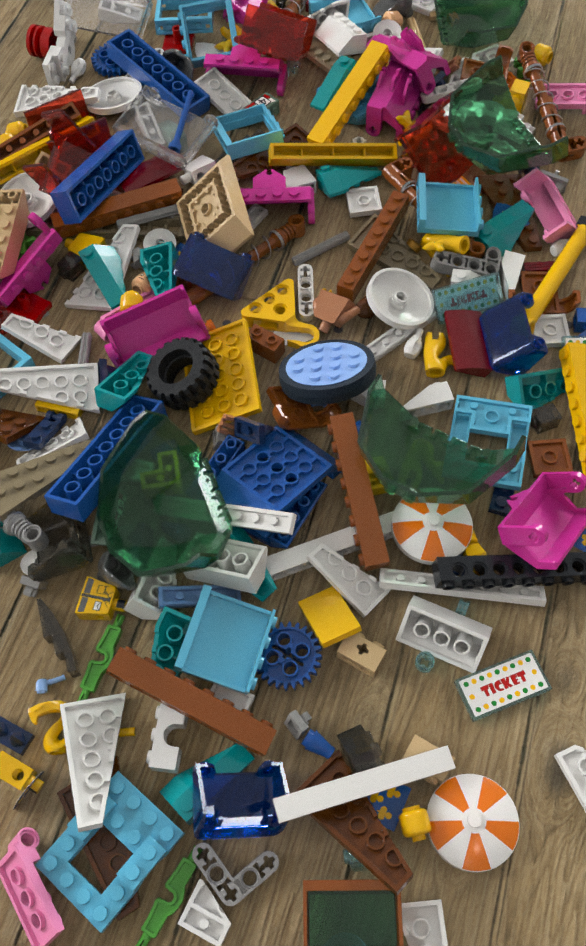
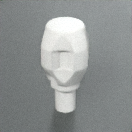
[69,58,86,84]
[550,238,569,257]
[404,328,424,359]

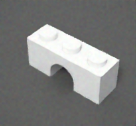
[146,703,188,774]

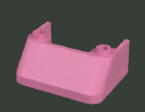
[513,167,577,244]

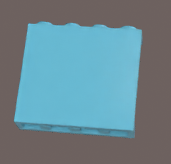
[309,0,381,33]
[416,173,484,237]
[173,584,278,695]

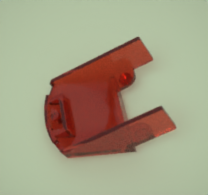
[22,109,99,196]

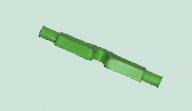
[77,614,125,701]
[135,845,203,946]

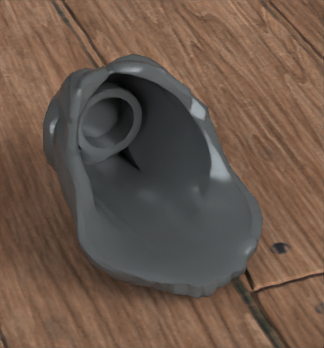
[372,0,414,18]
[163,49,194,80]
[97,548,137,590]

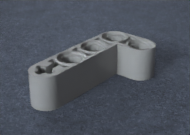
[430,247,501,277]

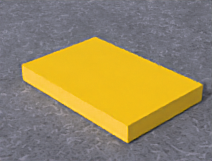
[298,586,362,649]

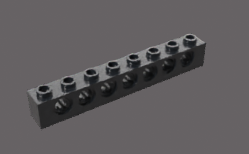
[432,552,586,590]

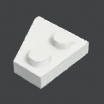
[178,879,232,946]

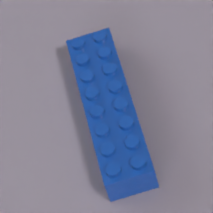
[106,29,210,124]
[50,129,145,224]
[44,395,168,522]

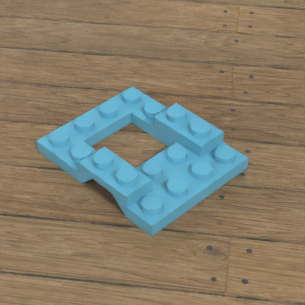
[442,395,533,491]
[35,771,185,933]

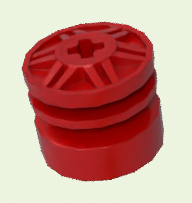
[26,24,57,59]

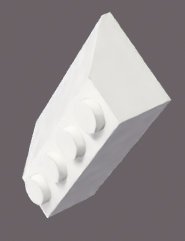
[315,12,367,57]
[179,533,268,594]
[395,595,492,674]

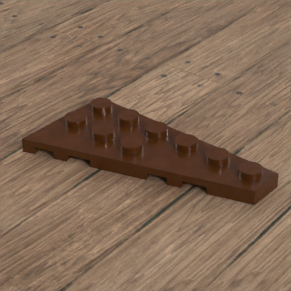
[233,123,309,180]
[473,174,543,252]
[0,408,45,445]
[295,749,413,896]
[57,756,141,921]

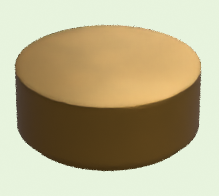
[406,238,422,253]

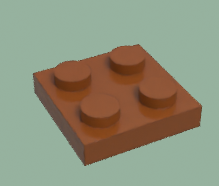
[526,438,573,478]

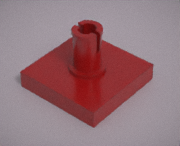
[162,25,195,54]
[3,289,53,324]

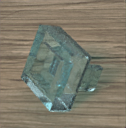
[286,54,301,77]

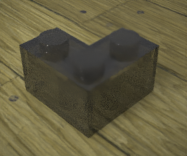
[337,724,385,774]

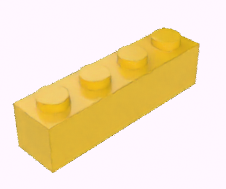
[35,400,84,419]

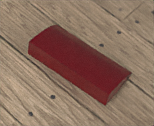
[116,151,183,193]
[444,309,493,378]

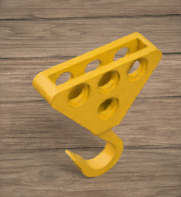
[241,279,320,349]

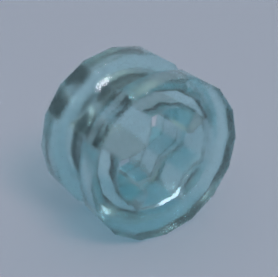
[455,598,470,616]
[415,651,435,673]

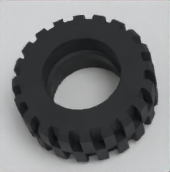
[146,337,220,410]

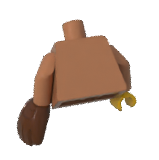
[313,288,375,334]

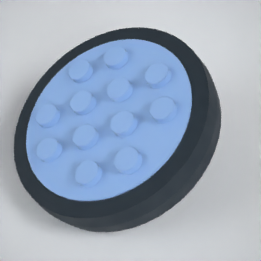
[279,339,376,405]

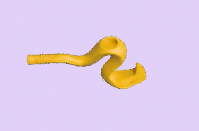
[28,700,135,755]

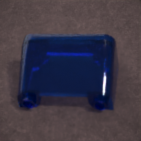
[172,231,255,301]
[479,292,548,376]
[192,760,290,840]

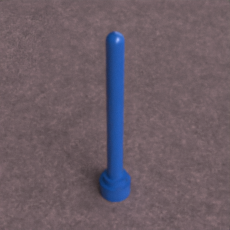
[168,90,194,155]

